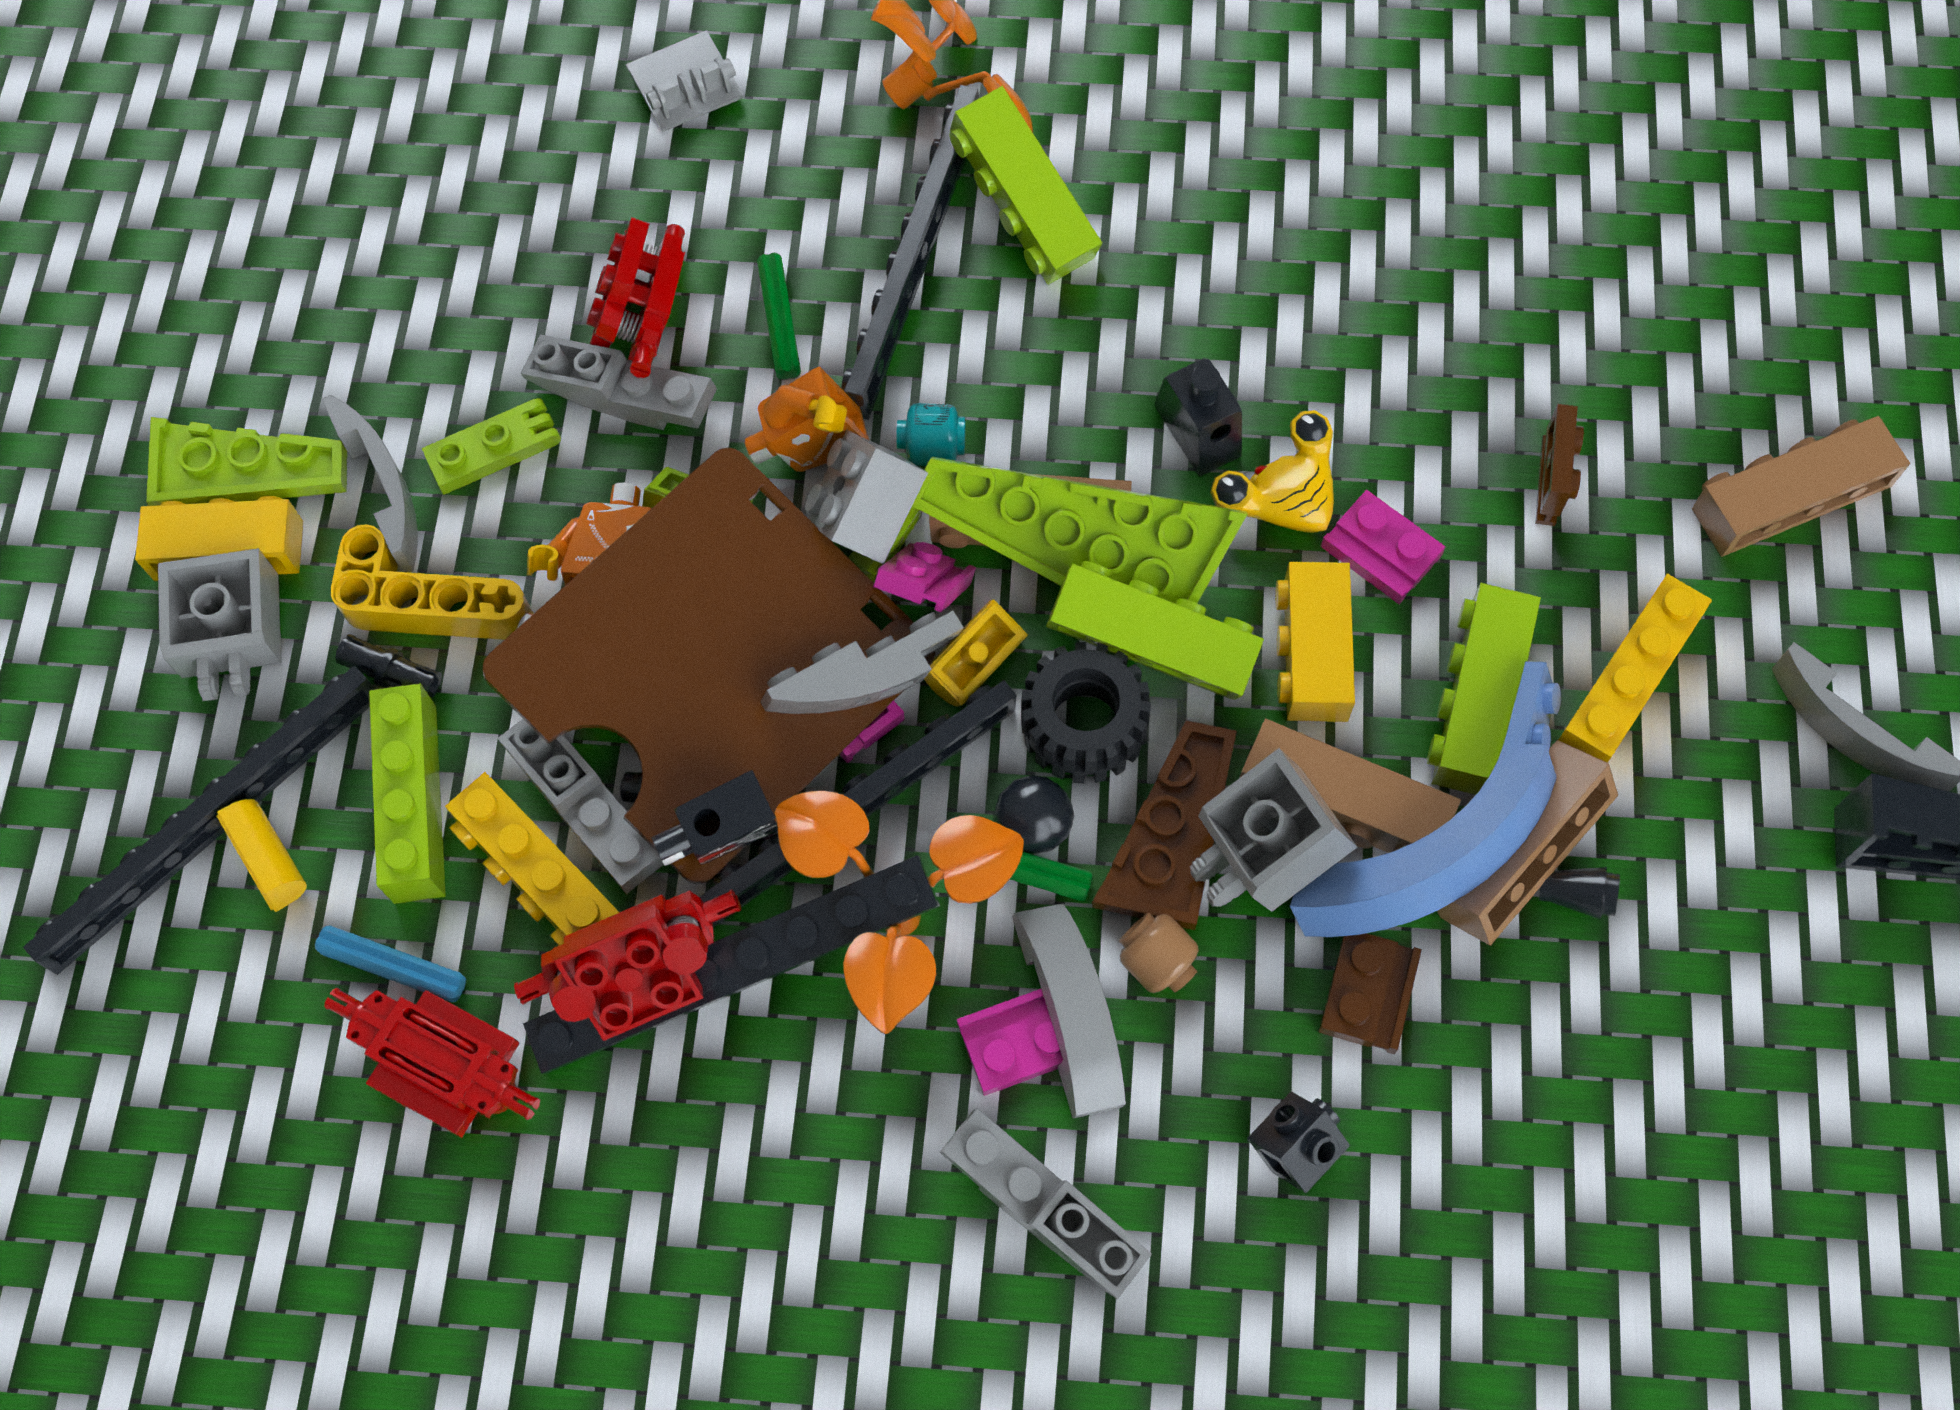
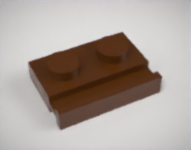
[1535,404,1584,526]
[1319,933,1422,1055]

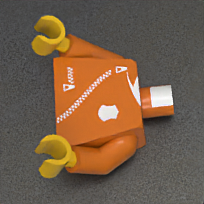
[745,366,869,472]
[527,483,652,585]

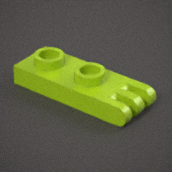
[421,398,561,495]

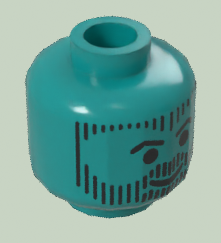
[896,403,965,467]

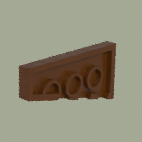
[1092,720,1236,930]

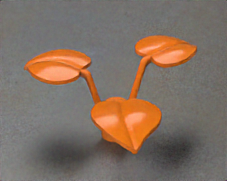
[871,0,1033,133]
[775,791,1024,1034]

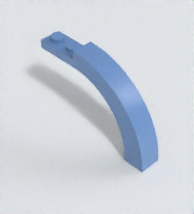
[1290,661,1561,937]

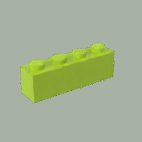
[949,86,1102,285]
[1046,561,1264,700]
[1427,583,1541,795]
[369,683,446,904]

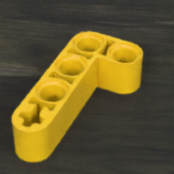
[331,524,534,640]

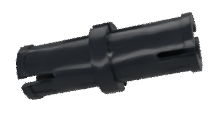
[335,634,442,698]

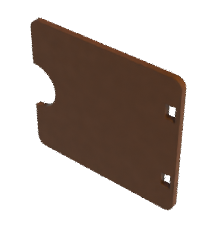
[483,448,935,884]

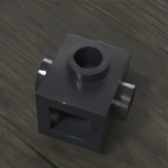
[1247,1091,1350,1194]

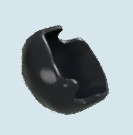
[993,775,1074,855]

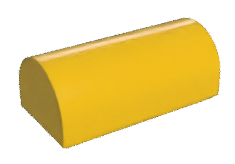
[924,599,1028,707]
[217,799,307,913]

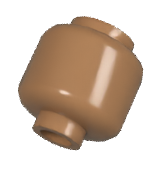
[1119,913,1199,993]

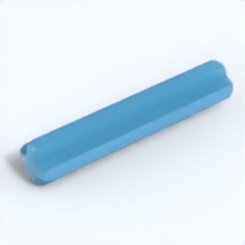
[315,925,466,1002]

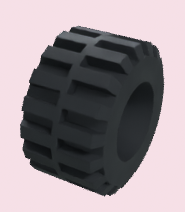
[1021,642,1151,784]

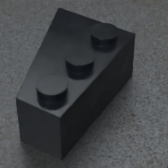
[1834,773,1960,880]

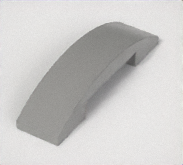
[322,395,418,573]
[1772,642,1960,791]
[1012,904,1126,1119]

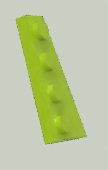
[146,417,347,506]

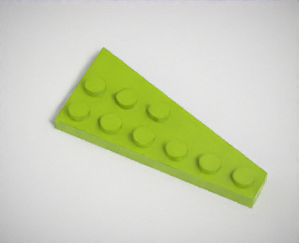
[912,457,1248,604]

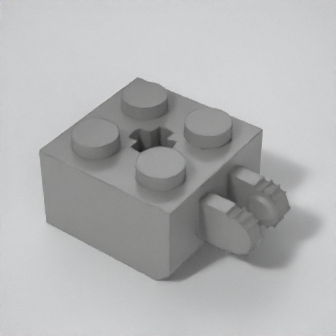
[805,430,928,564]
[158,548,282,701]
[1189,748,1357,912]

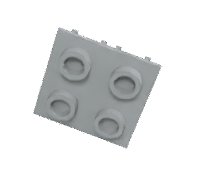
[626,30,744,132]

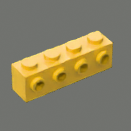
[445,772,620,946]

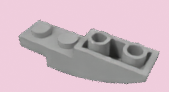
[520,334,717,430]
[760,610,964,714]
[497,719,664,894]
[939,1108,1152,1299]

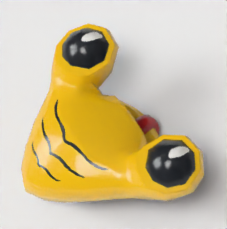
[1210,410,1334,533]

